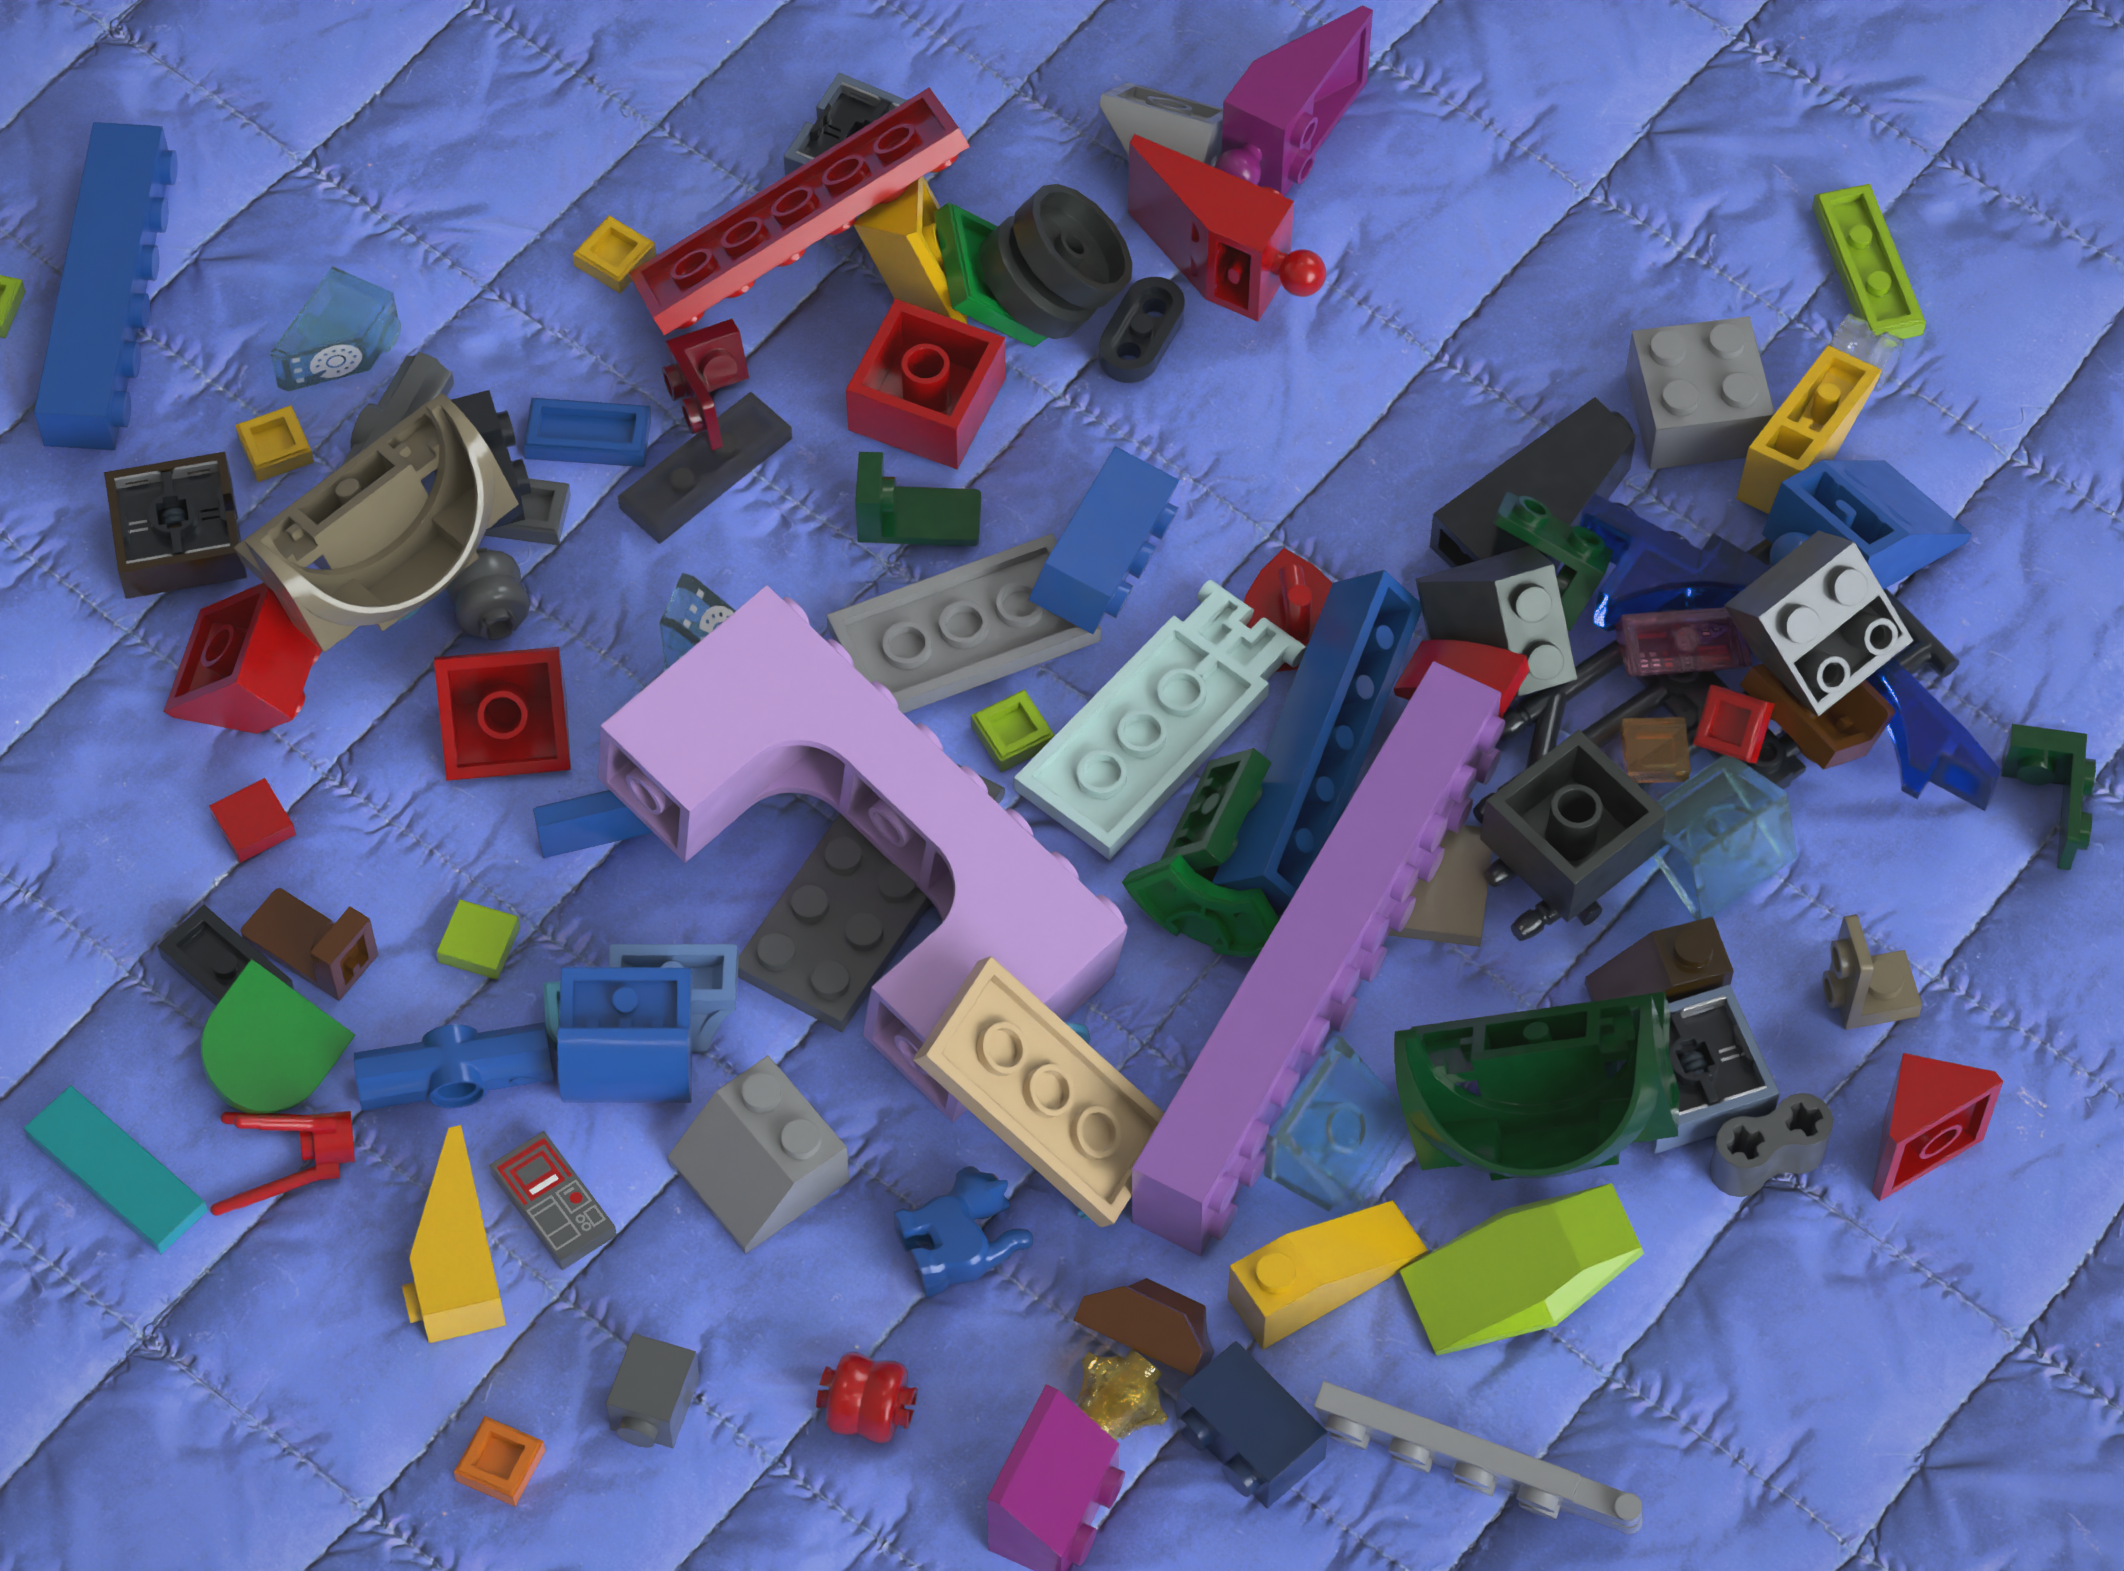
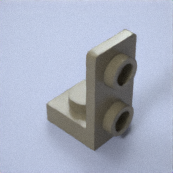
[1822,914,1922,1030]

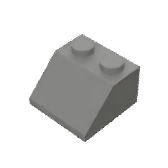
[668,1055,850,1254]

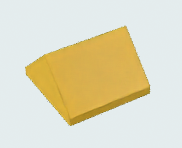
[853,176,967,324]

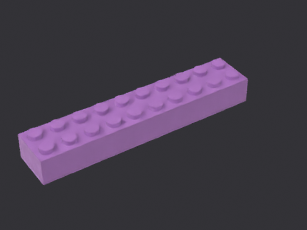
[1132,661,1505,1256]

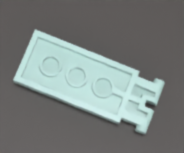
[1014,580,1307,860]

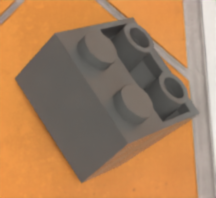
[1724,530,1914,716]

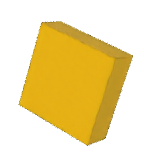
[573,215,656,294]
[235,405,314,482]

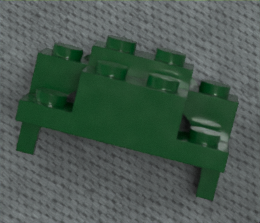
[1394,991,1680,1181]

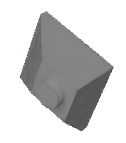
[1099,82,1223,167]

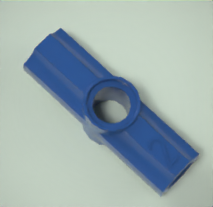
[353,1022,554,1111]

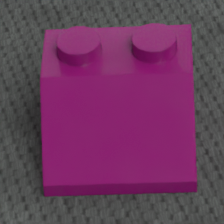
[987,1384,1125,1571]

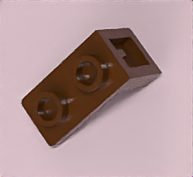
[241,888,378,1001]

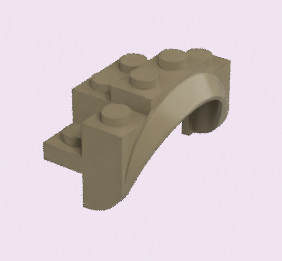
[234,393,519,652]

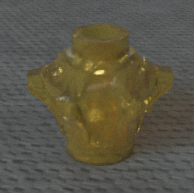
[1076,1349,1168,1441]

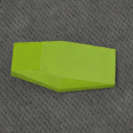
[1399,1183,1644,1356]

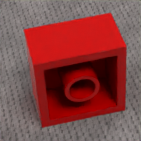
[846,298,1006,470]

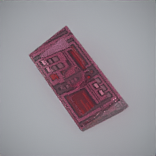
[1615,607,1751,677]

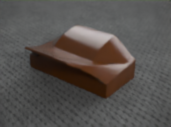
[1073,1278,1214,1377]

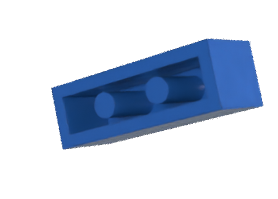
[1028,446,1179,634]

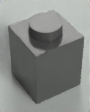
[606,1333,700,1448]

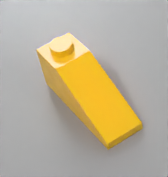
[1736,345,1882,514]
[402,1125,506,1344]
[1227,1200,1429,1350]

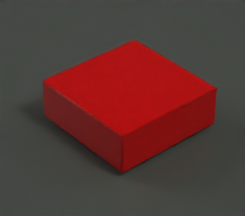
[1693,684,1775,763]
[209,778,296,863]

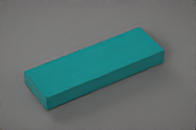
[23,1085,208,1255]

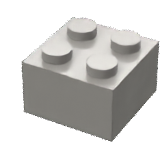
[1625,316,1775,470]

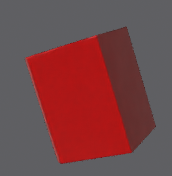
[434,647,571,781]
[1872,1053,2003,1202]

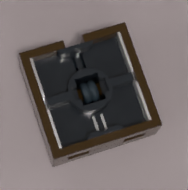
[104,452,247,599]

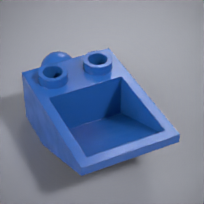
[1762,460,1972,590]

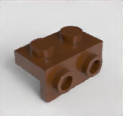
[1740,664,1895,770]

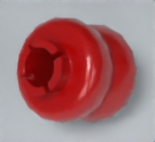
[816,1352,918,1444]

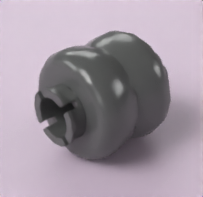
[446,548,530,640]

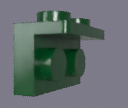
[1160,748,1272,882]

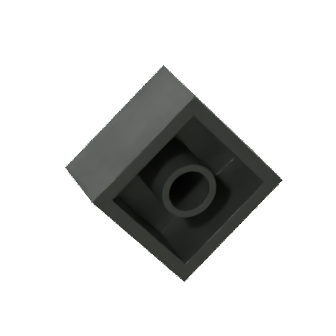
[1480,729,1667,923]

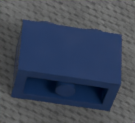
[1176,1341,1328,1508]

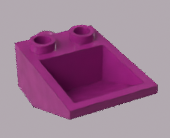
[1215,5,1373,196]

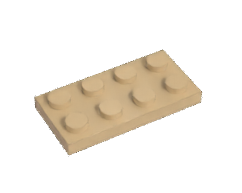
[913,956,1164,1228]

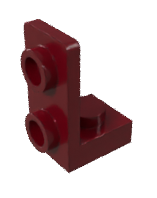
[662,319,750,451]

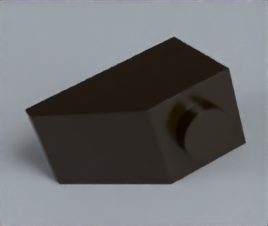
[1584,916,1734,1003]

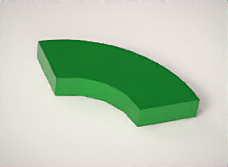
[1122,853,1279,957]

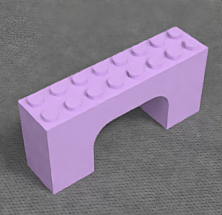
[598,585,1128,1122]

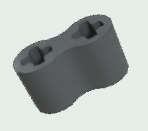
[1709,1093,1833,1197]

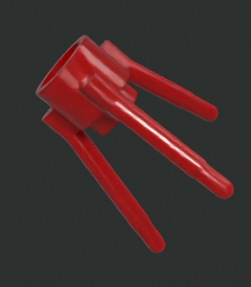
[210,1111,355,1216]

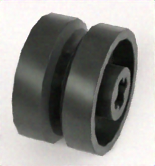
[979,184,1133,339]

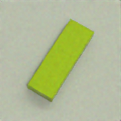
[1812,183,1926,347]

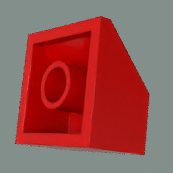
[163,583,322,734]

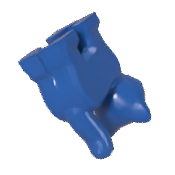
[893,1166,1033,1298]

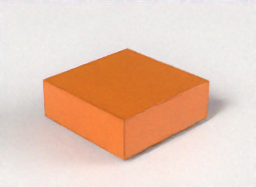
[454,1416,546,1507]

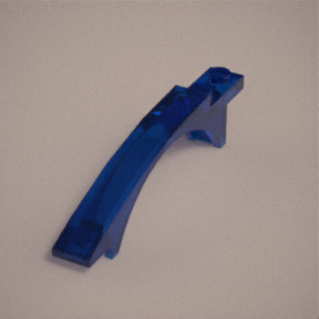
[1580,493,2001,811]

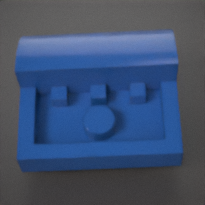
[557,967,692,1103]

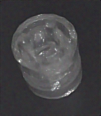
[1829,313,1904,392]

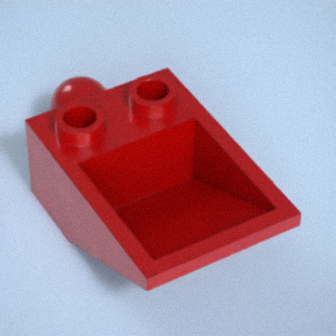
[1128,134,1326,322]

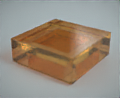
[1620,717,1691,783]

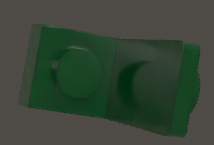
[855,452,981,547]
[1492,492,1614,632]
[2001,724,2096,870]

